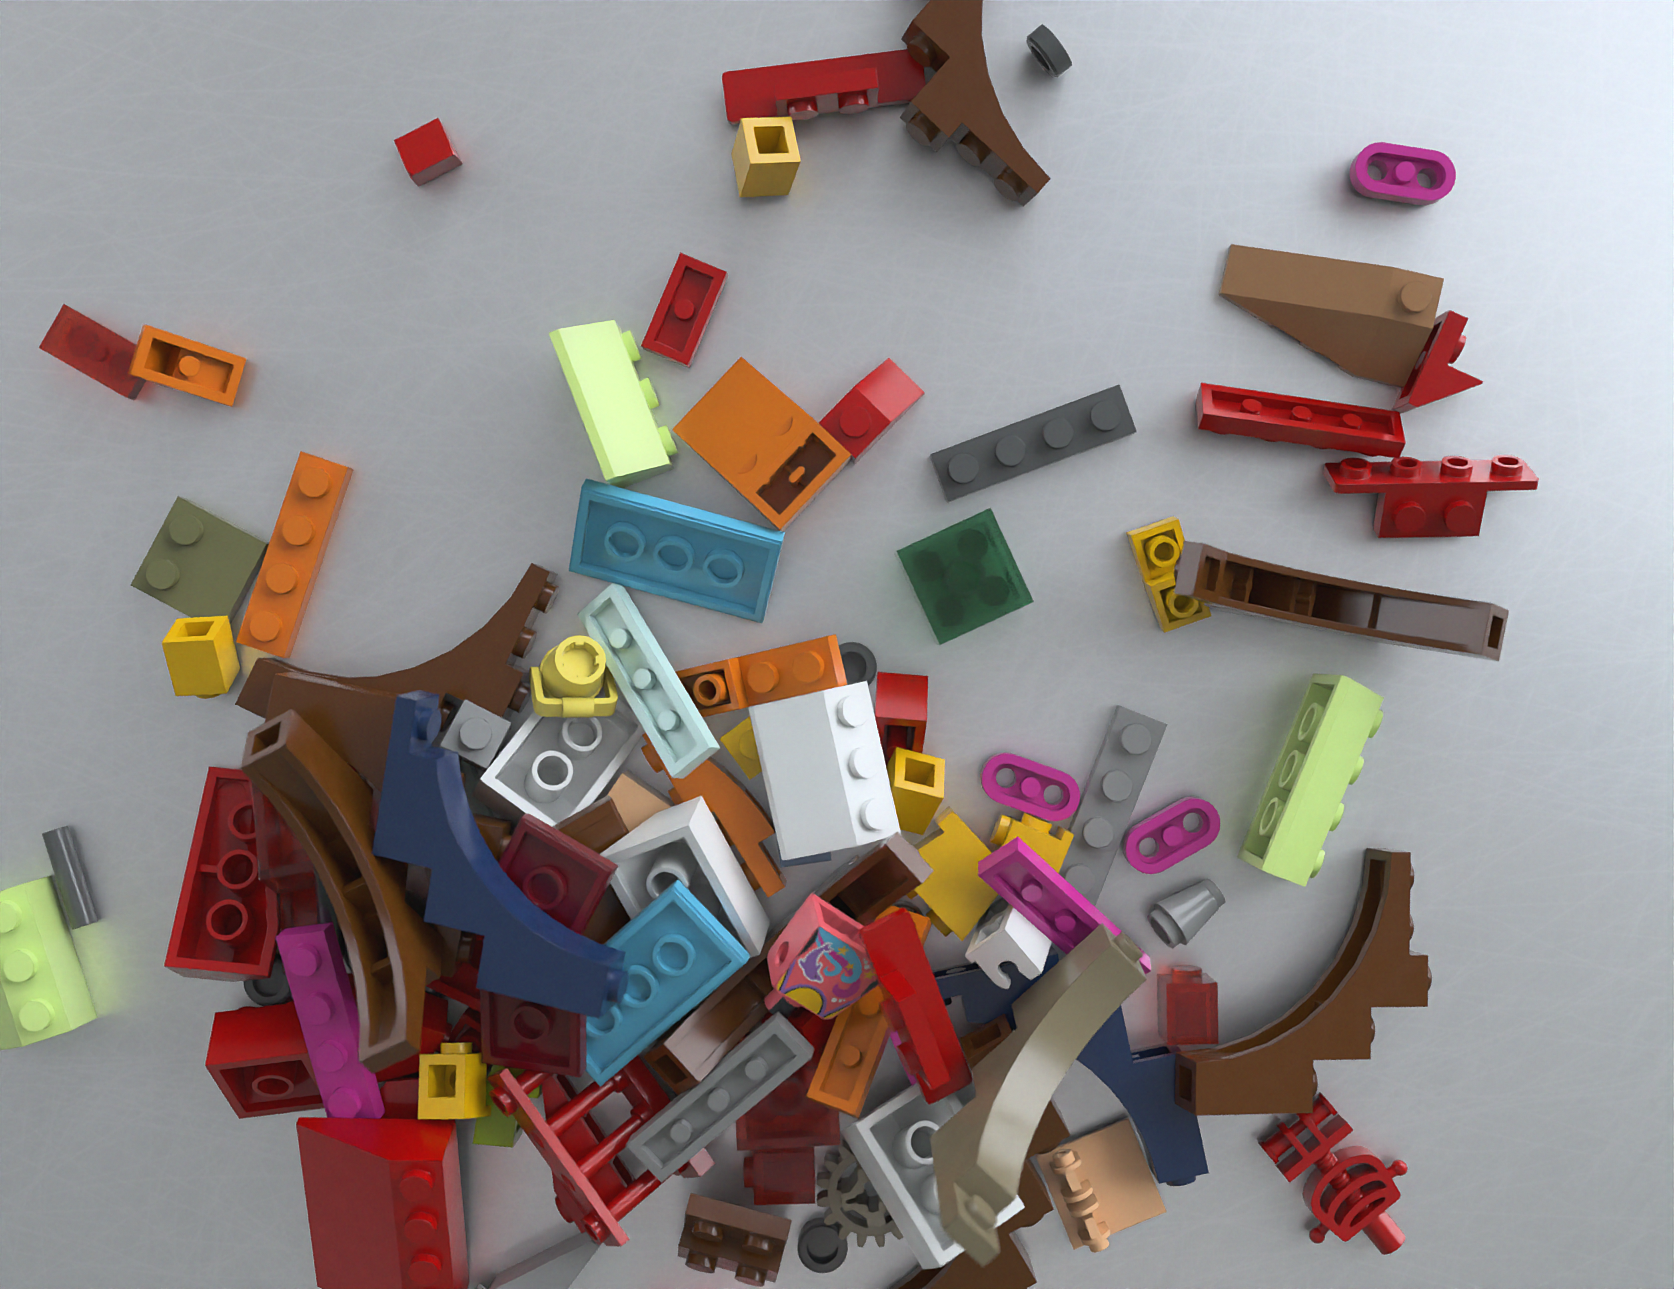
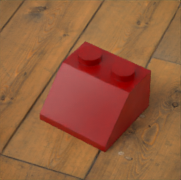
[205,1000,324,1119]

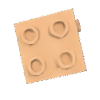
[1035,1118,1167,1252]

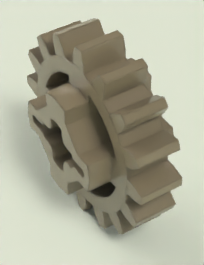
[817,1139,903,1247]

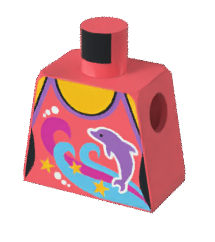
[764,893,879,1020]

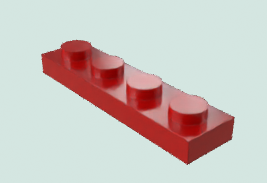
[1196,383,1406,459]

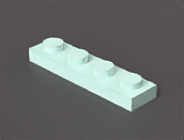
[577,583,720,779]

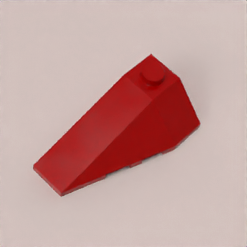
[164,767,281,982]

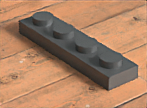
[929,384,1137,503]

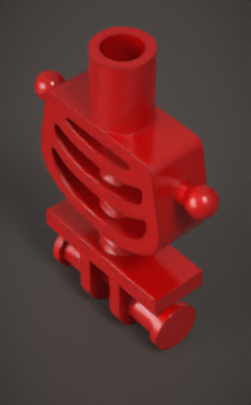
[1258,1092,1408,1255]

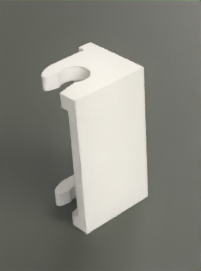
[965,898,1052,989]

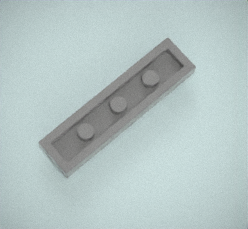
[1059,705,1168,906]
[626,1011,814,1182]

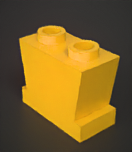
[906,806,999,941]

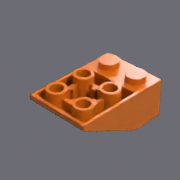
[672,357,851,532]

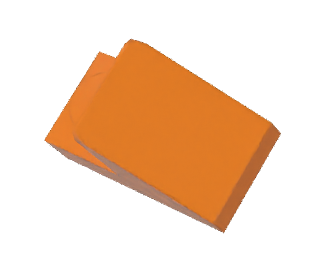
[128,324,247,407]

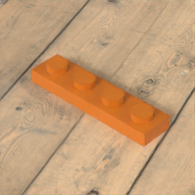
[236,451,354,658]
[806,905,932,1118]

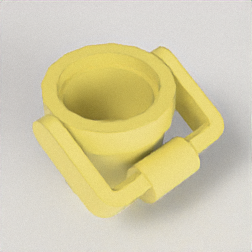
[529,635,618,718]

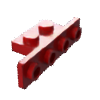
[722,49,926,125]
[1323,455,1539,538]
[859,908,973,1105]

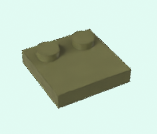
[131,496,269,625]

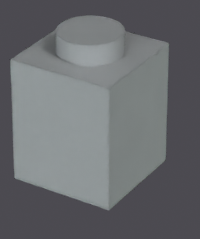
[440,700,512,772]

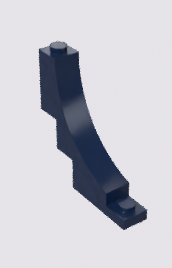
[372,690,629,1019]
[932,945,1209,1186]

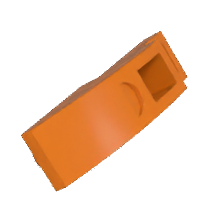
[675,634,847,717]
[641,733,787,898]

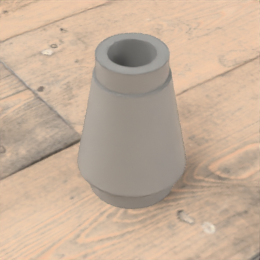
[1147,878,1226,949]

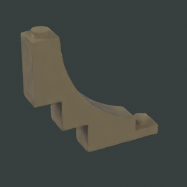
[930,923,1147,1267]

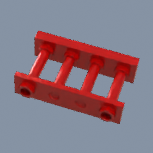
[486,1055,716,1247]

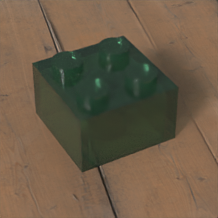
[894,508,1034,645]

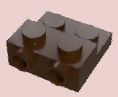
[678,1193,792,1287]

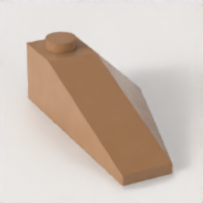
[1218,244,1444,388]

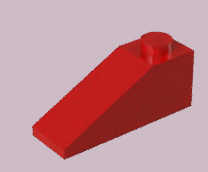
[541,1074,635,1234]

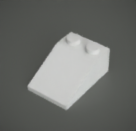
[472,687,646,827]

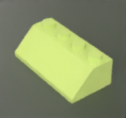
[1237,673,1384,887]

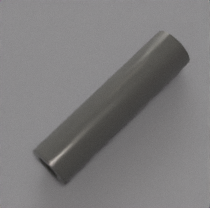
[42,826,98,930]

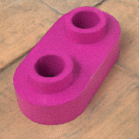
[1349,142,1456,206]
[980,752,1080,821]
[1122,797,1220,874]

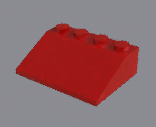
[296,1117,470,1289]

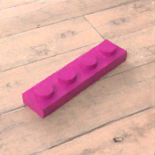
[978,836,1151,974]
[276,922,385,1118]

